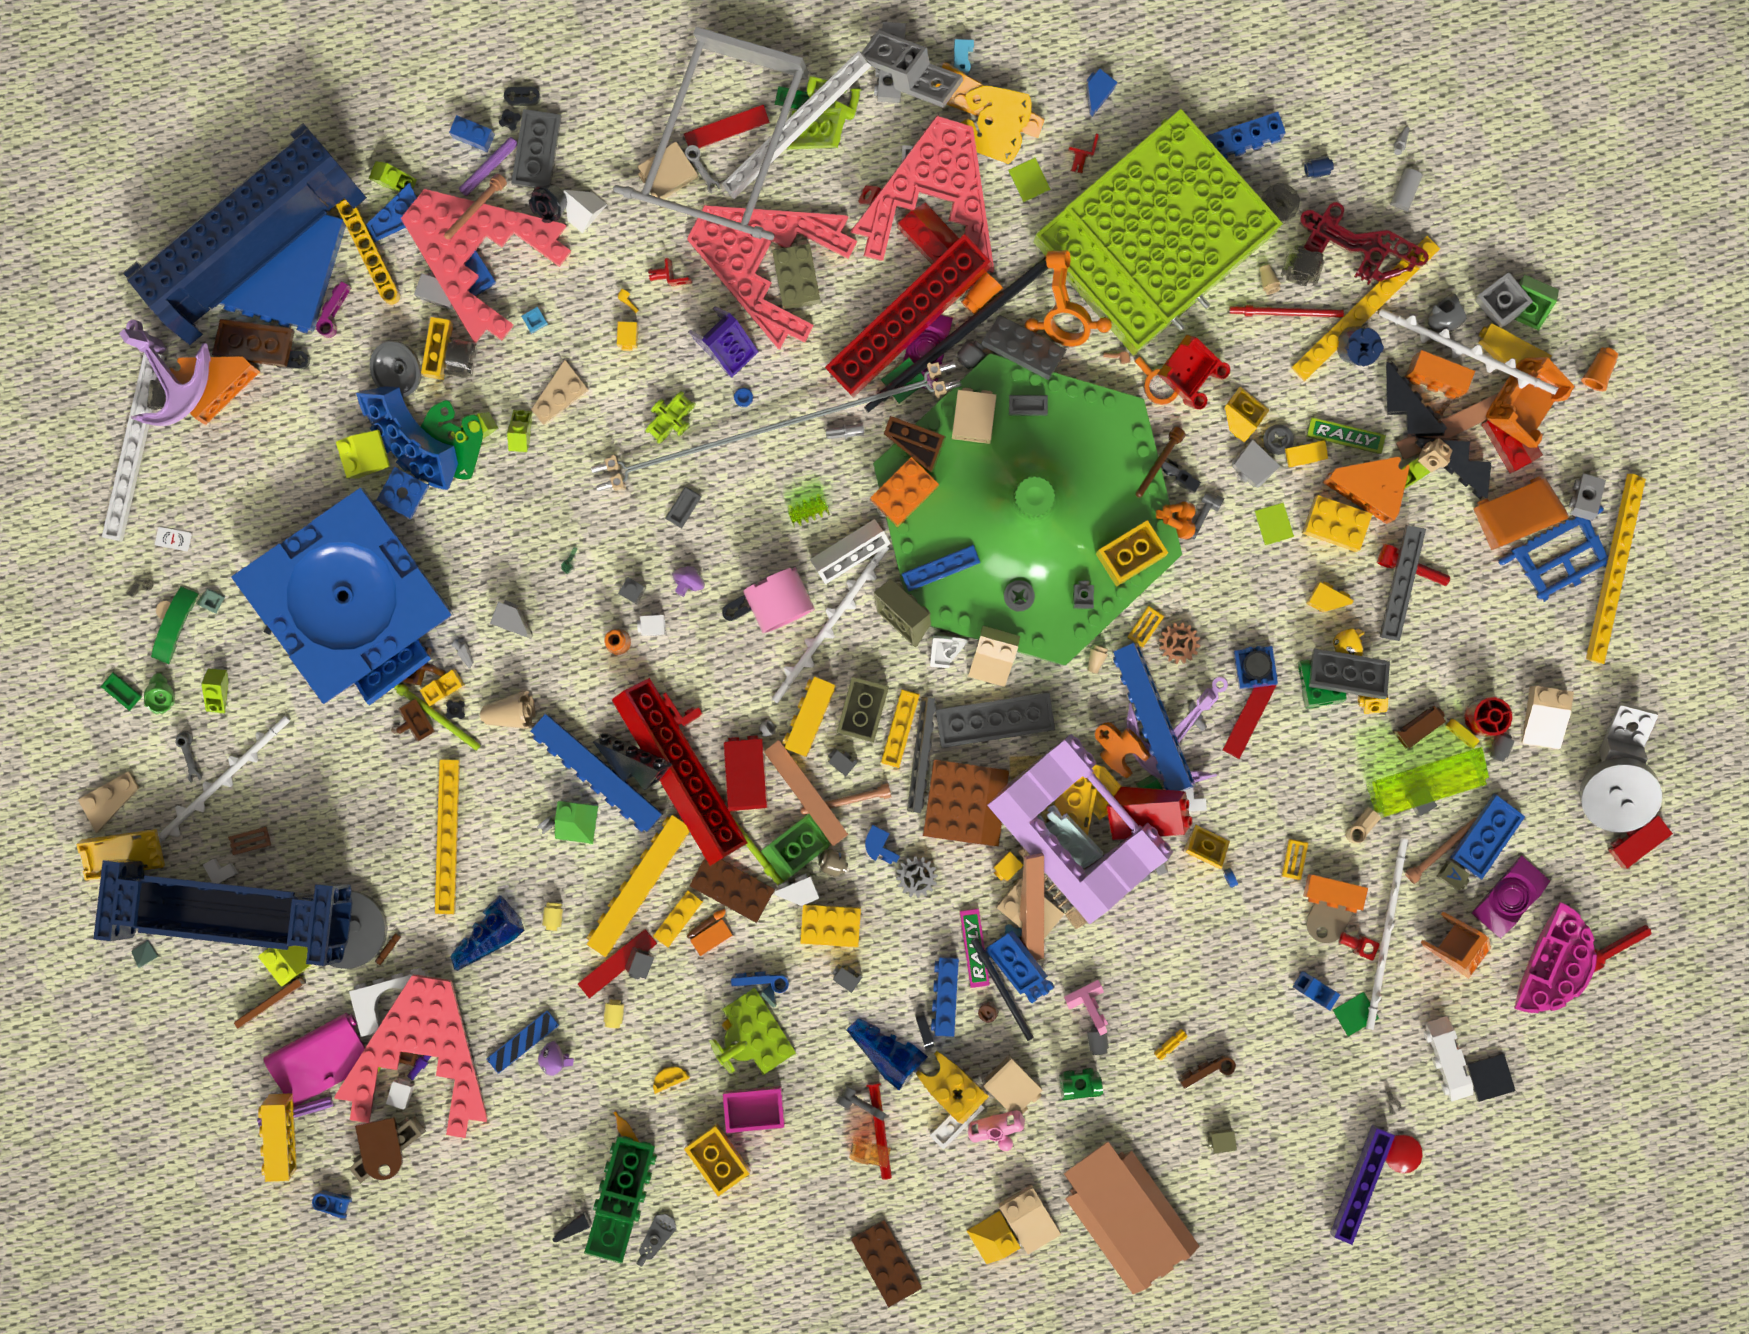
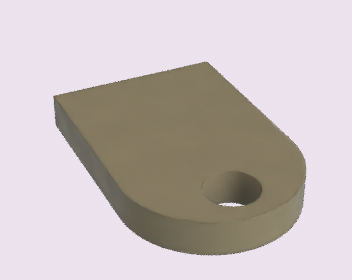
[1306,901,1354,943]

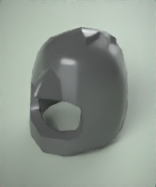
[1428,293,1467,333]

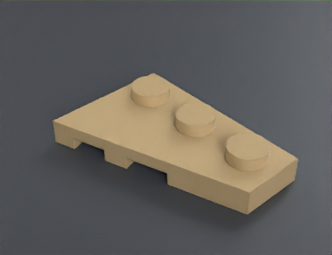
[531,360,589,425]
[78,771,139,833]

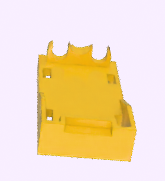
[1054,765,1101,835]
[76,829,165,881]

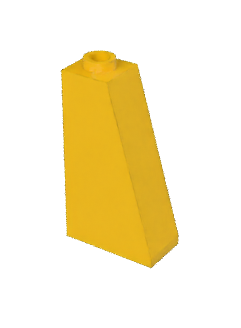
[1478,323,1552,365]

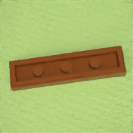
[234,978,306,1029]

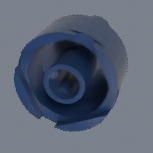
[1337,326,1384,367]

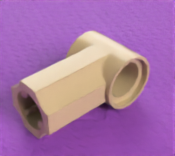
[1345,807,1381,843]

